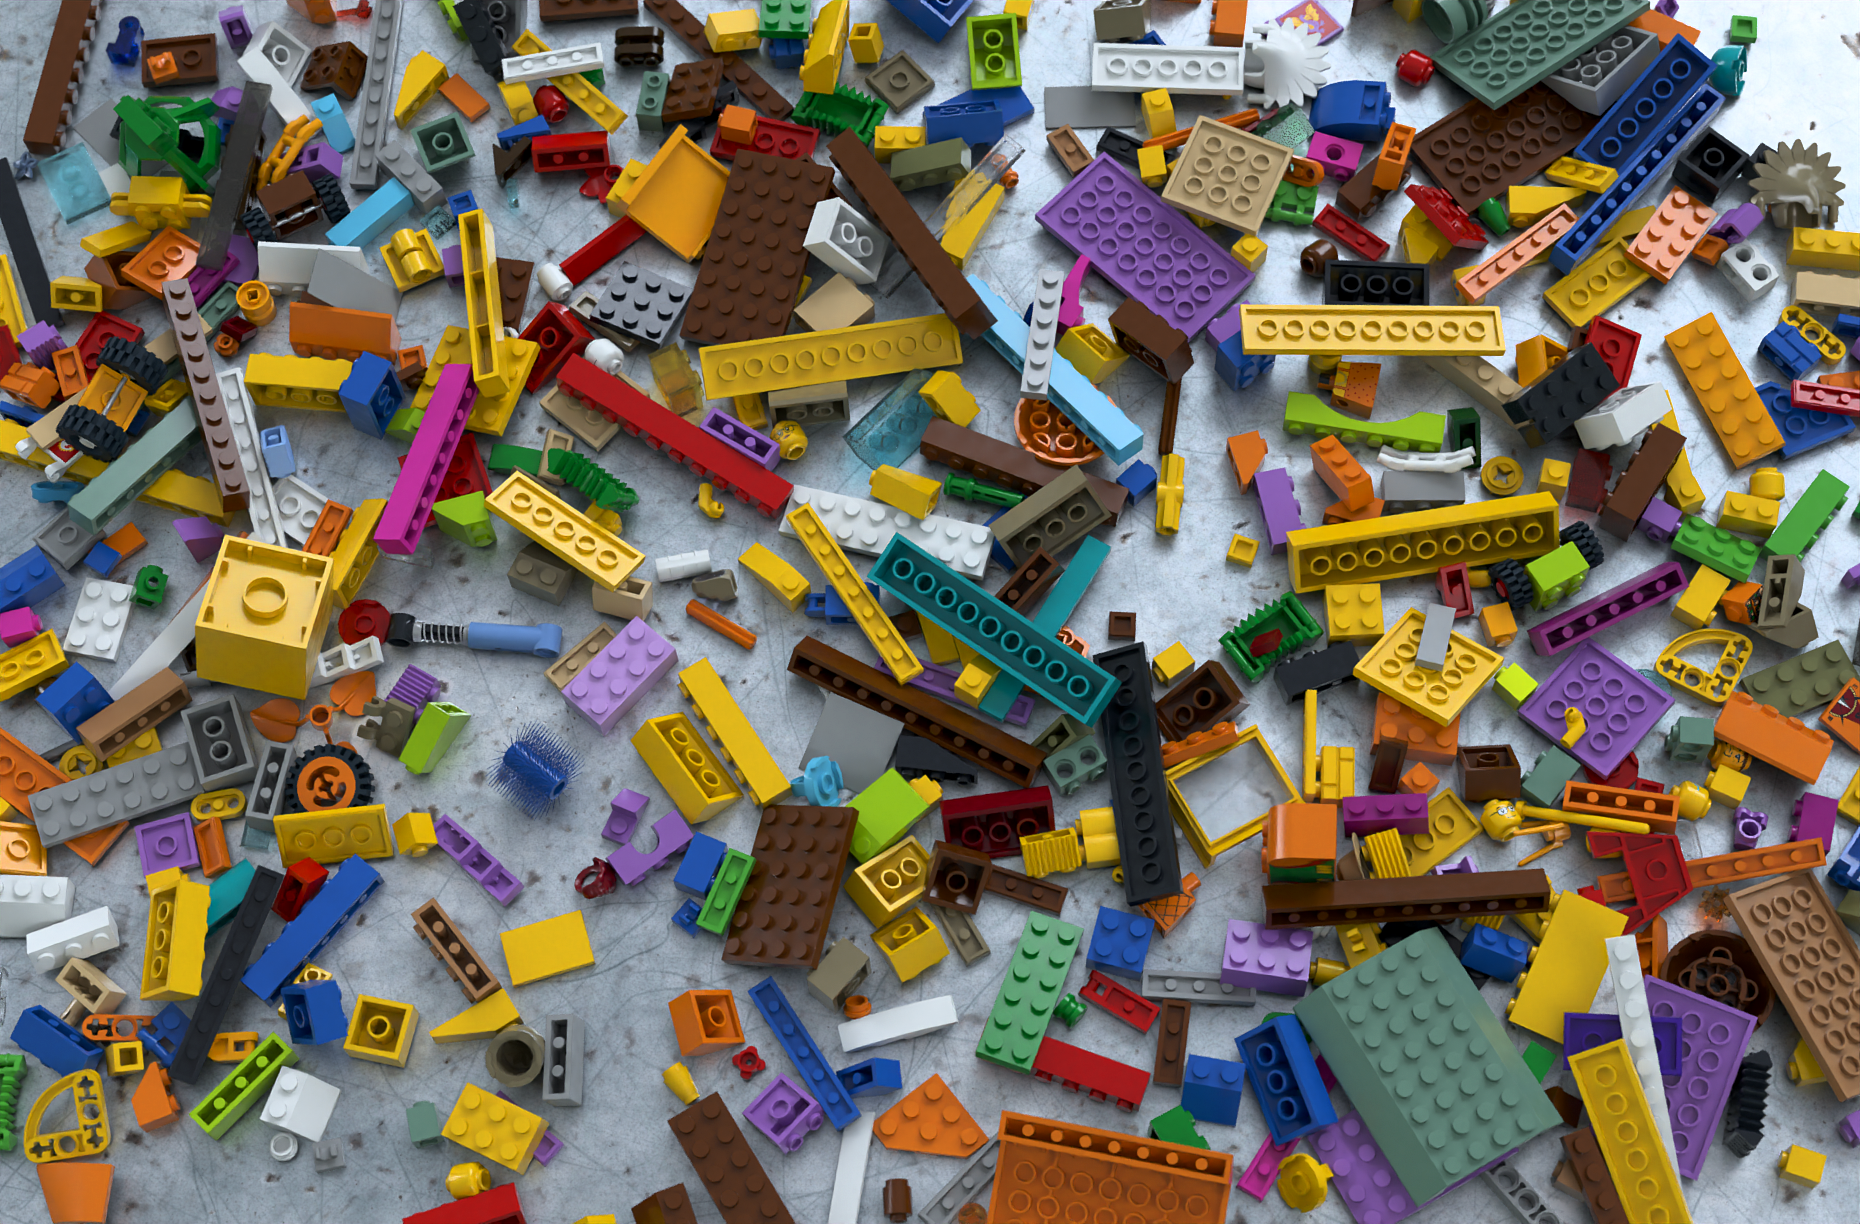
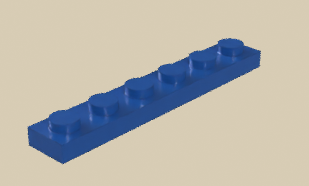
[747,976,862,1131]

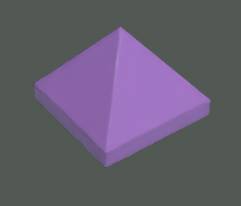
[1654,0,1680,18]

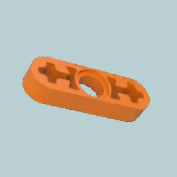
[82,1014,164,1042]

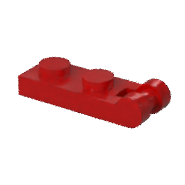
[1078,970,1161,1034]

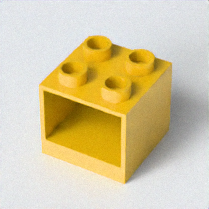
[195,535,334,700]

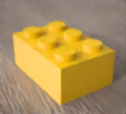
[441,1082,550,1176]

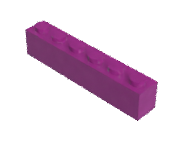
[1527,562,1689,656]

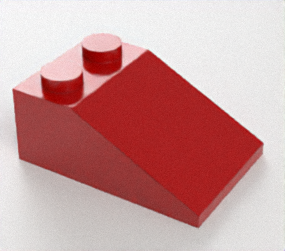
[517,301,596,394]

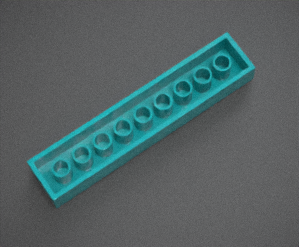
[867,532,1122,728]

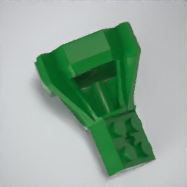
[113,95,221,195]

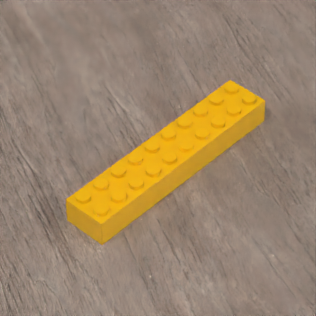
[1286,491,1560,594]

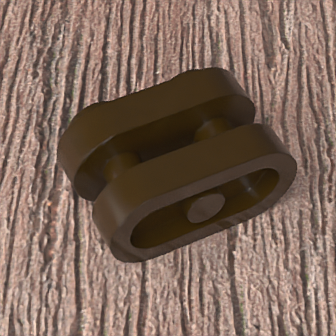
[614,26,664,68]

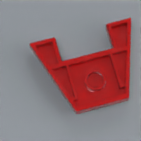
[1585,831,1694,936]

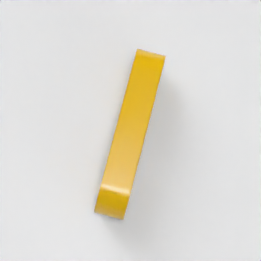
[1779,305,1846,365]

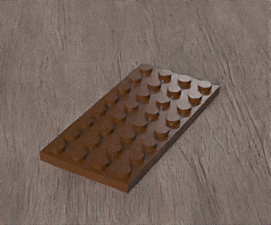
[1410,81,1617,216]
[679,149,835,346]

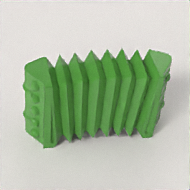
[0,1053,28,1151]

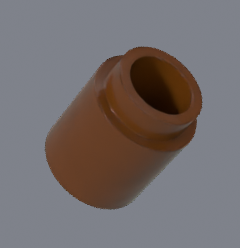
[883,1178,913,1223]

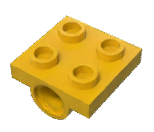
[379,228,445,293]

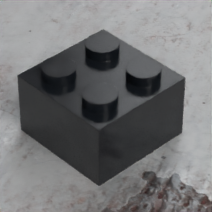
[1672,126,1750,204]

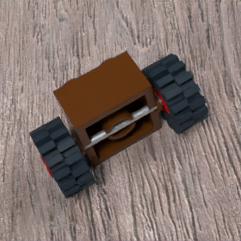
[240,170,351,253]

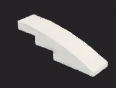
[237,47,323,146]
[276,636,384,696]
[838,995,959,1054]

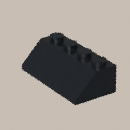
[1322,259,1429,306]

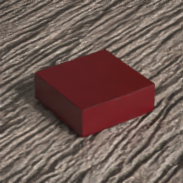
[220,316,258,342]
[1249,628,1283,657]

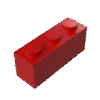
[531,130,611,173]

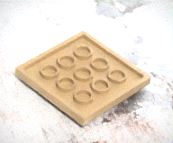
[1161,115,1294,237]

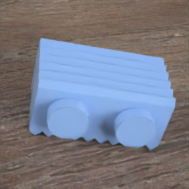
[259,425,296,479]

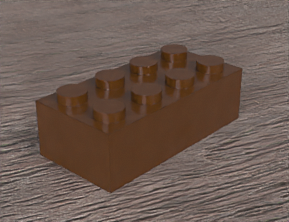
[1598,422,1687,542]

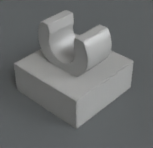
[312,1137,346,1174]

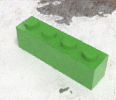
[1758,469,1850,562]

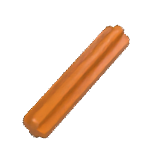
[686,599,757,649]

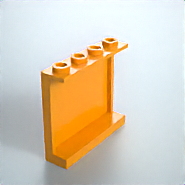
[616,124,730,264]

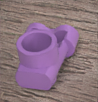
[1733,807,1768,851]

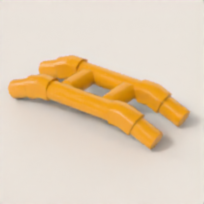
[256,114,323,191]

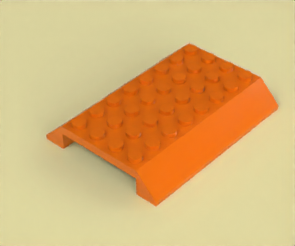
[986,1110,1234,1224]

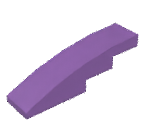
[433,814,524,907]

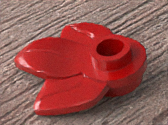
[579,165,624,204]

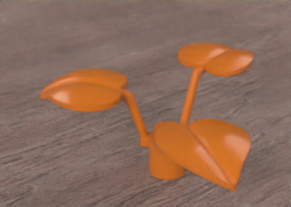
[250,671,376,785]

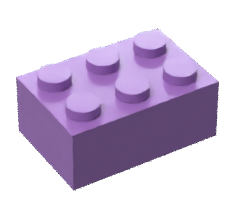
[1220,919,1313,997]

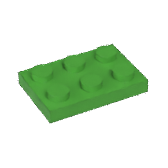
[1670,513,1762,583]

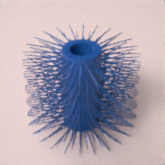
[486,720,585,820]

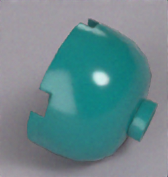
[1709,45,1748,96]

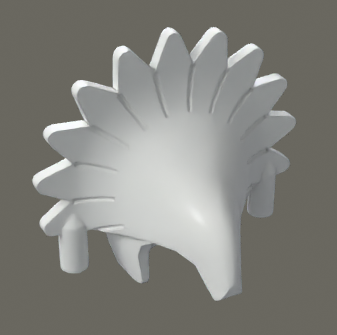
[1243,18,1331,112]

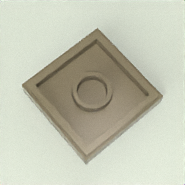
[865,50,935,114]

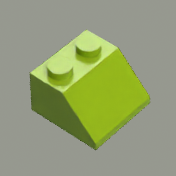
[432,491,497,547]

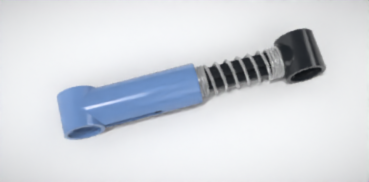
[386,613,563,658]

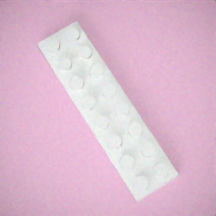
[779,485,996,581]

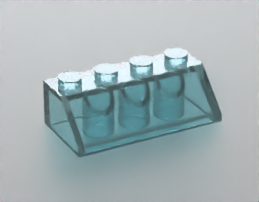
[843,368,937,470]

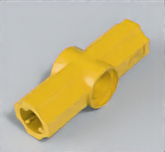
[1155,454,1185,536]

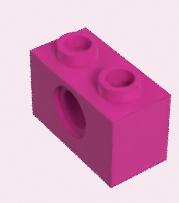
[1306,131,1364,182]

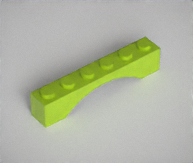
[1282,391,1446,453]

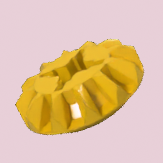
[1480,456,1524,497]
[59,745,104,780]

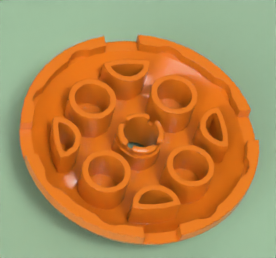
[1014,383,1116,467]

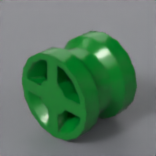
[1053,993,1088,1029]

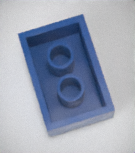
[339,351,406,440]

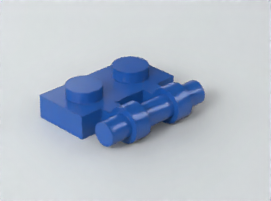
[136,1002,191,1070]

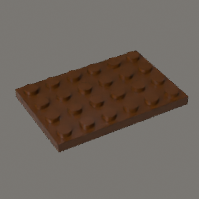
[721,805,860,970]

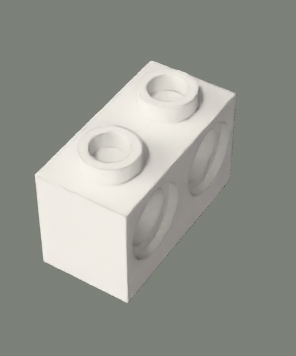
[1717,239,1779,303]

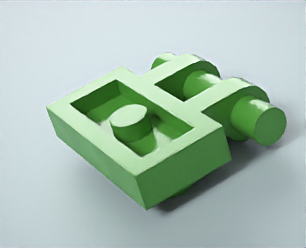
[1265,180,1319,226]

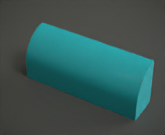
[204,858,256,942]

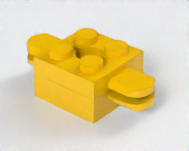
[109,176,212,231]

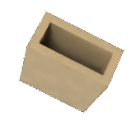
[793,272,875,333]

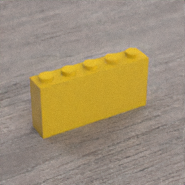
[1505,889,1629,1045]

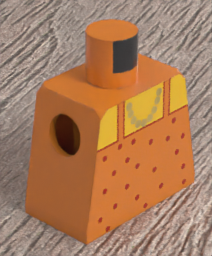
[1317,362,1381,419]

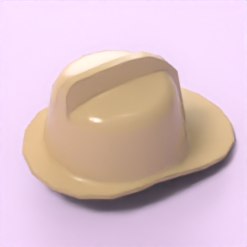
[1336,833,1371,881]

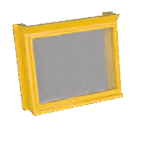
[1166,724,1306,869]

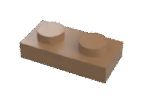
[1046,124,1094,177]

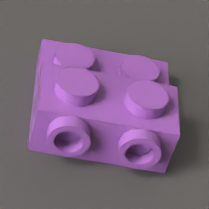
[742,1072,826,1155]

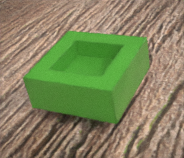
[1730,15,1758,44]

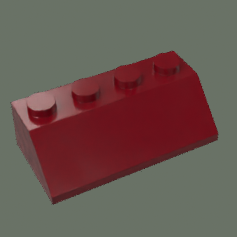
[939,785,1056,859]

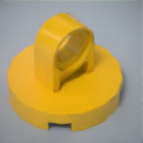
[1277,1153,1334,1213]

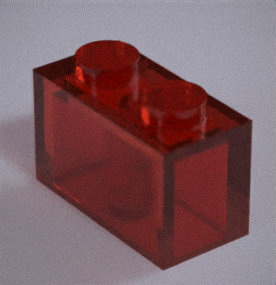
[1565,448,1613,513]

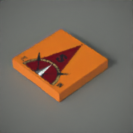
[1818,677,1860,755]

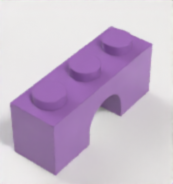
[605,809,694,886]

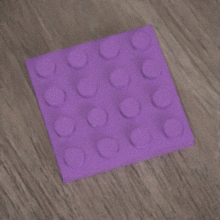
[1518,637,1676,781]

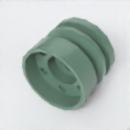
[1421,0,1488,43]

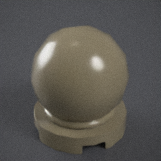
[485,1025,545,1087]

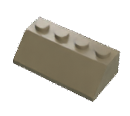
[988,464,1112,569]

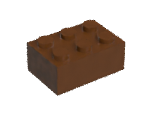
[1108,297,1194,385]

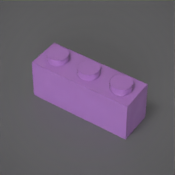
[699,407,781,472]
[1252,467,1307,555]

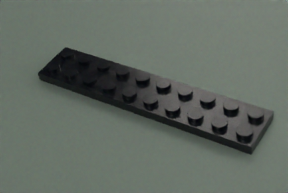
[1093,641,1184,907]

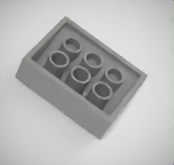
[1541,25,1660,116]

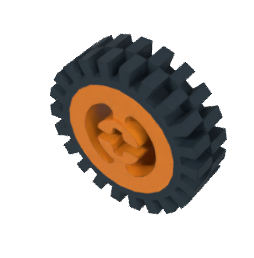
[285,744,375,814]

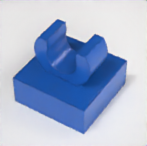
[671,898,702,938]

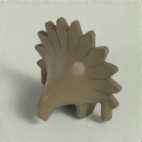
[1748,139,1846,229]

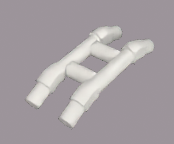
[1376,444,1476,473]

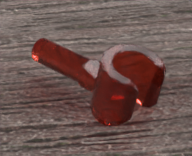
[336,0,372,19]

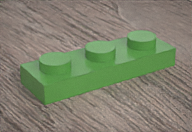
[696,848,757,936]

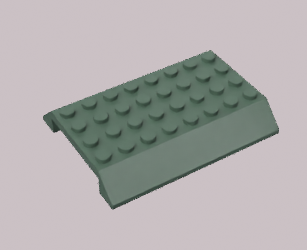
[1292,927,1564,1208]

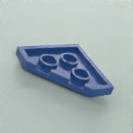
[1755,381,1856,460]

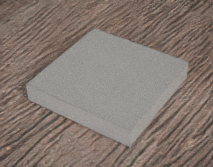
[32,506,106,571]

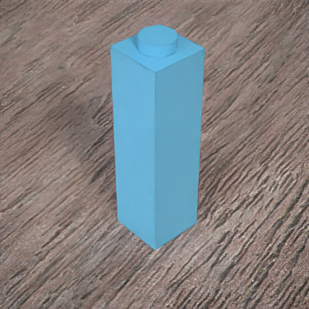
[325,177,415,250]

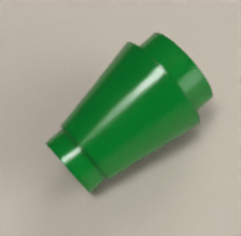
[1477,197,1511,237]

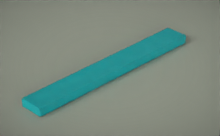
[978,535,1111,723]

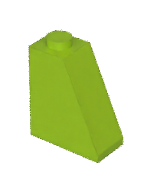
[398,702,471,775]

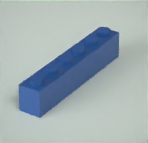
[240,854,385,1008]

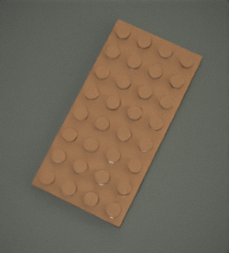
[1723,868,1860,1103]

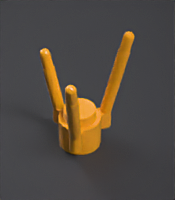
[1513,820,1571,867]

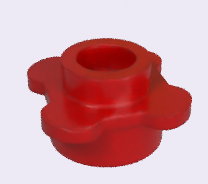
[732,1046,766,1080]

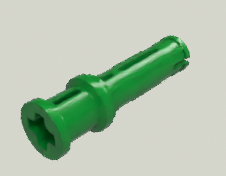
[943,472,1025,508]

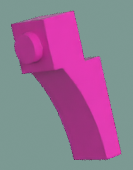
[1057,254,1090,335]

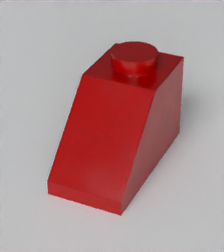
[271,856,329,922]

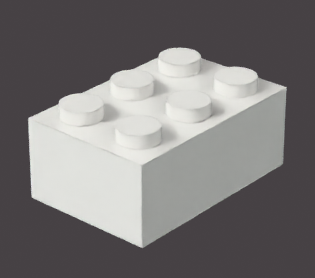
[803,197,890,285]
[1574,381,1672,450]

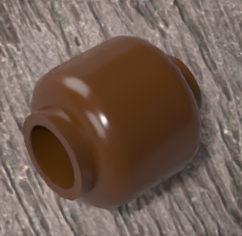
[1300,239,1339,277]

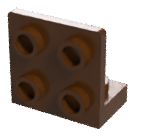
[300,41,368,100]

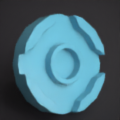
[790,756,843,807]

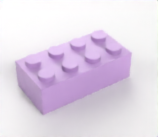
[561,616,679,736]

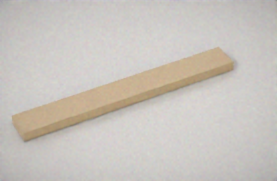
[26,313,213,452]

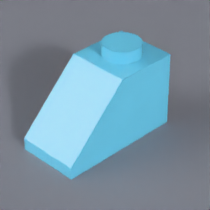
[311,93,356,155]

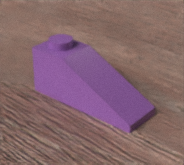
[265,142,343,183]

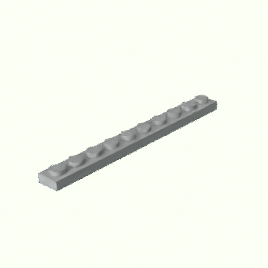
[349,0,403,190]

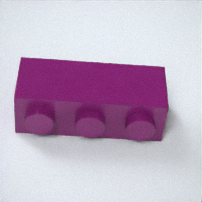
[1343,793,1429,837]

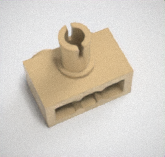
[55,957,127,1027]

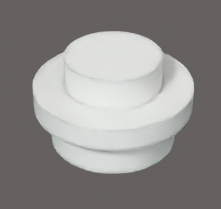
[269,1132,298,1161]

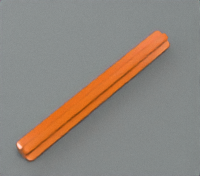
[1142,108,1260,151]

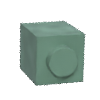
[406,1101,445,1148]

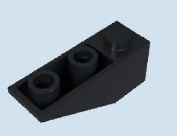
[895,735,978,786]

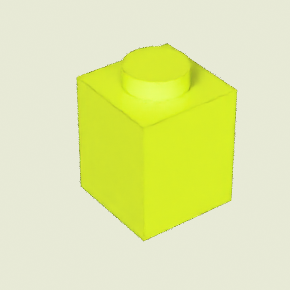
[1492,662,1539,711]

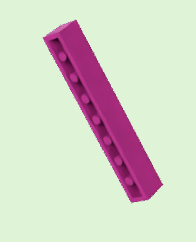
[373,364,479,555]

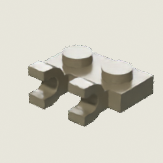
[357,696,416,757]

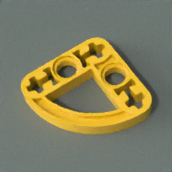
[1653,629,1753,707]
[24,1069,111,1163]

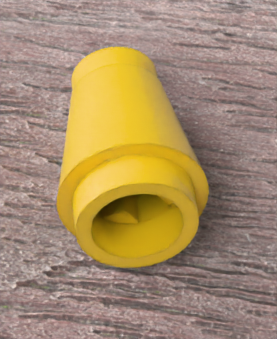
[661,1061,700,1106]

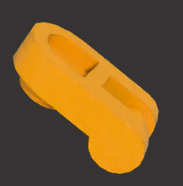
[208,1032,259,1064]

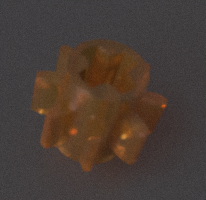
[1698,885,1731,922]

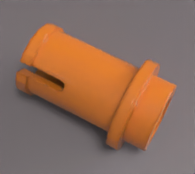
[991,155,1019,189]

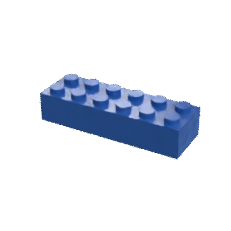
[1573,33,1718,176]

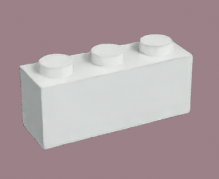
[26,906,119,975]

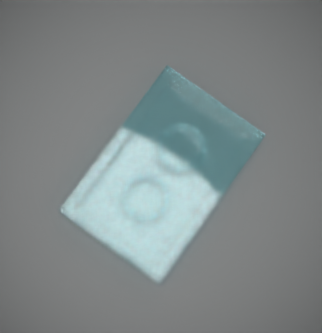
[38,142,111,225]

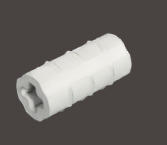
[655,549,712,582]

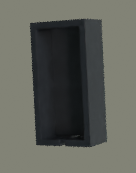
[1501,342,1620,449]

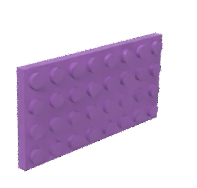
[1035,152,1256,343]

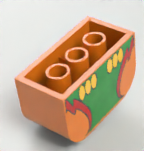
[1261,803,1337,885]

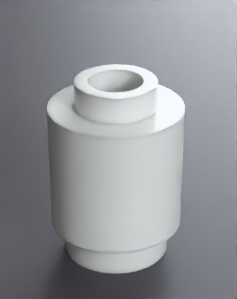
[537,263,573,301]

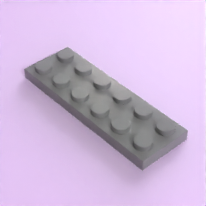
[28,741,206,849]

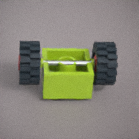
[1488,521,1604,612]

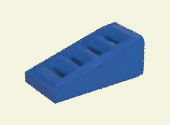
[497,115,551,151]

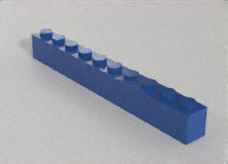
[1548,83,1726,276]

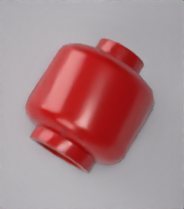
[1396,49,1435,87]
[533,85,569,123]

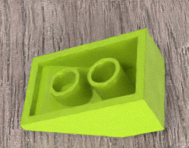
[966,13,1022,91]
[845,768,930,865]

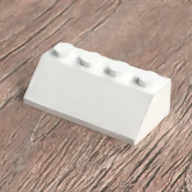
[258,241,370,297]
[0,875,75,938]

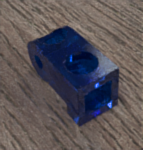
[105,16,145,67]

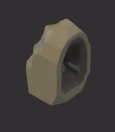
[691,569,739,601]

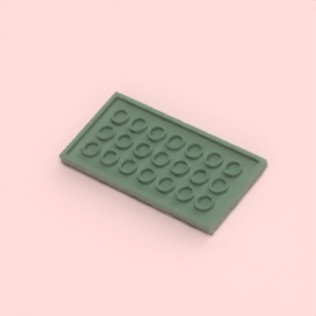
[1429,0,1651,110]

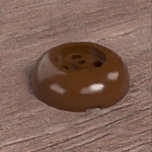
[1659,930,1776,1033]

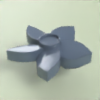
[13,151,39,180]

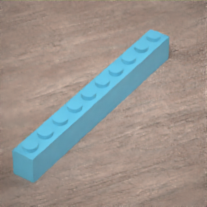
[966,274,1144,466]

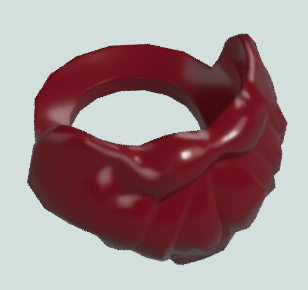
[574,857,616,899]

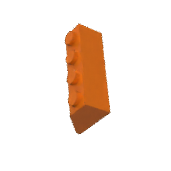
[289,302,402,366]
[1714,691,1834,785]

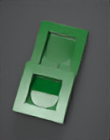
[487,444,542,477]

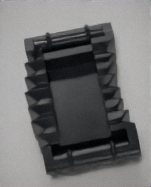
[1722,1050,1773,1158]

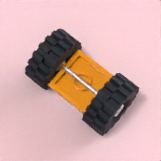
[55,336,168,463]

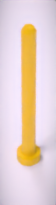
[1515,800,1650,835]

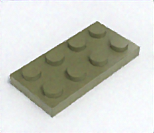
[1739,640,1860,718]

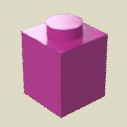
[0,606,43,648]

